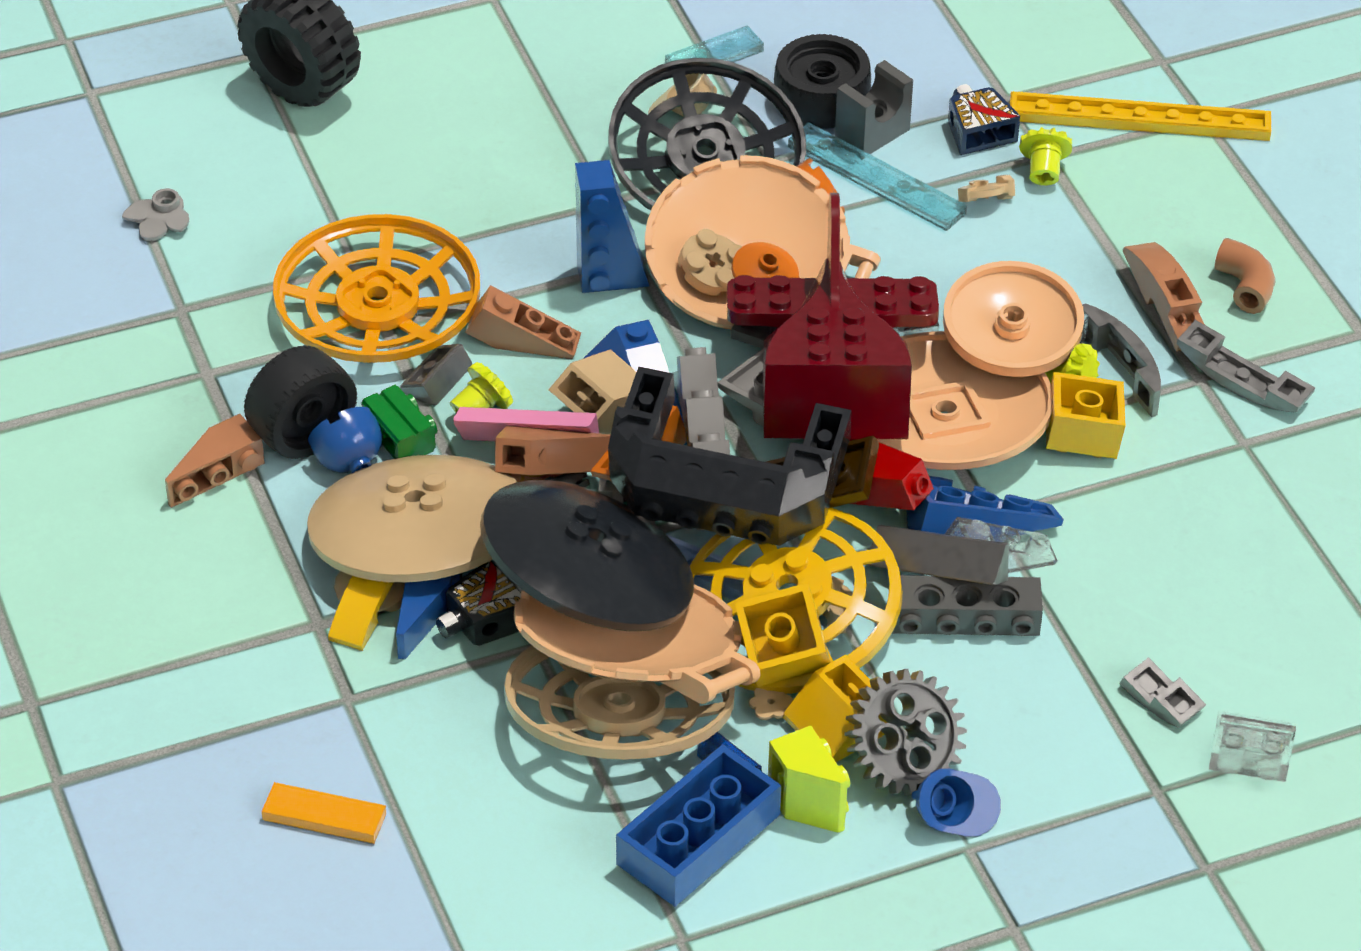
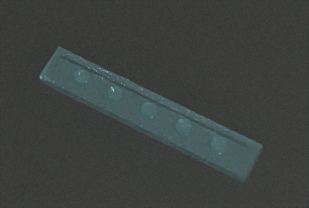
[788,122,967,231]

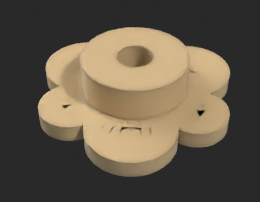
[749,688,793,720]

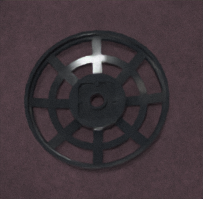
[608,58,806,211]

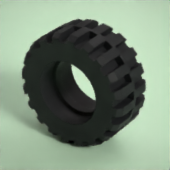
[237,0,361,107]

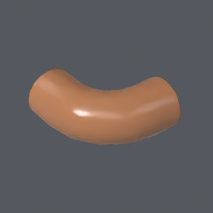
[1215,238,1276,314]

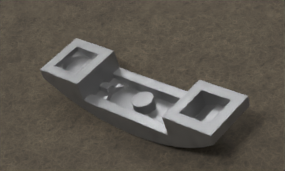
[1082,303,1161,417]
[1176,320,1315,412]

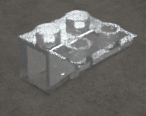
[1209,710,1296,782]

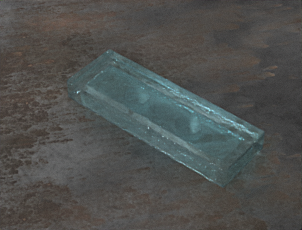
[665,25,764,63]

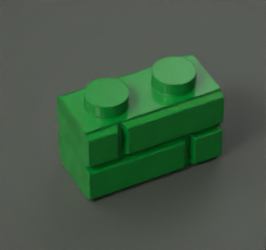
[361,384,438,459]

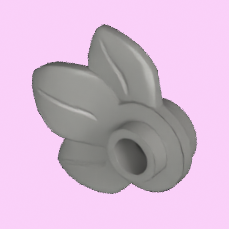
[122,188,189,241]

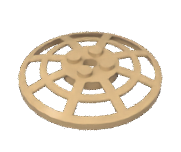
[504,645,735,760]

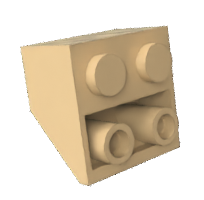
[548,349,636,434]

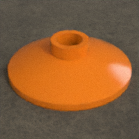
[732,242,799,278]

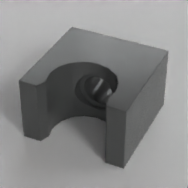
[835,60,913,158]

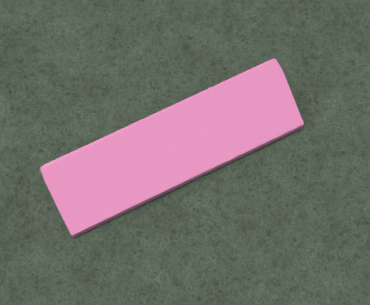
[453,407,599,442]

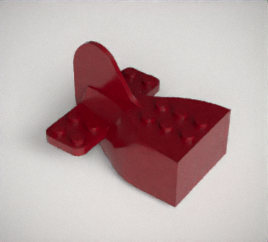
[727,193,939,439]

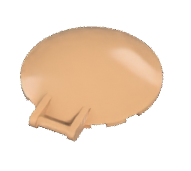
[645,155,881,330]
[514,584,760,704]

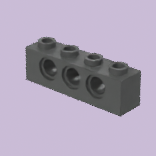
[891,575,1043,636]

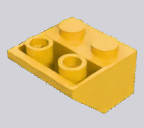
[783,654,888,762]

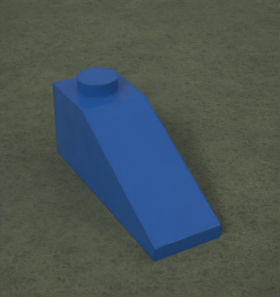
[396,573,462,659]

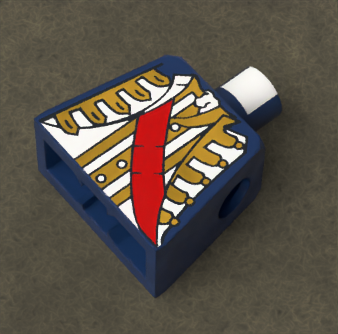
[948,84,1020,155]

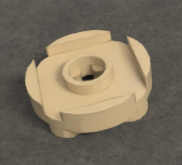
[678,229,742,295]

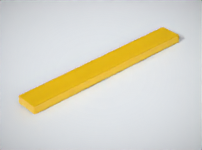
[1010,91,1271,141]

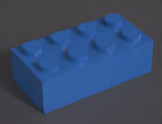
[616,744,781,907]

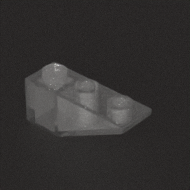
[945,517,1058,573]

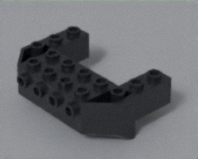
[608,366,852,546]

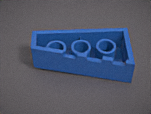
[575,160,650,293]

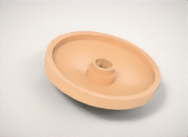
[943,261,1084,377]

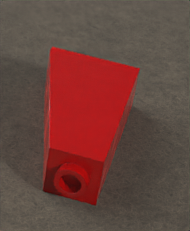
[850,439,934,510]

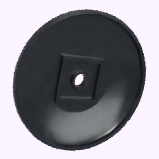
[480,480,694,631]

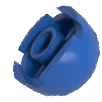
[308,407,382,473]

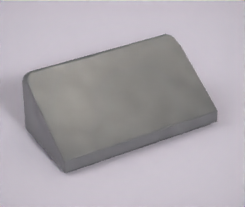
[400,344,472,405]

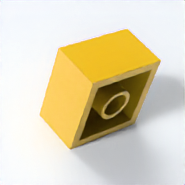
[1046,372,1126,459]
[734,582,830,687]

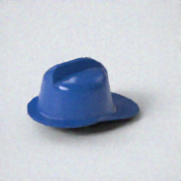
[911,768,1001,836]

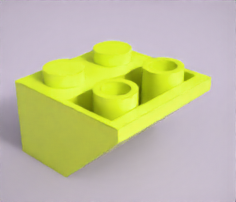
[768,726,850,833]

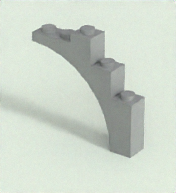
[672,347,730,531]

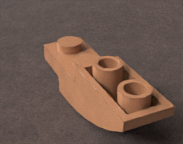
[1123,242,1205,352]

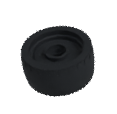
[774,34,871,129]
[244,345,357,459]

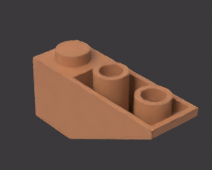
[465,285,581,359]
[165,414,265,508]
[495,426,611,475]

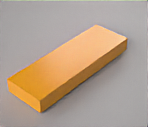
[261,782,386,844]

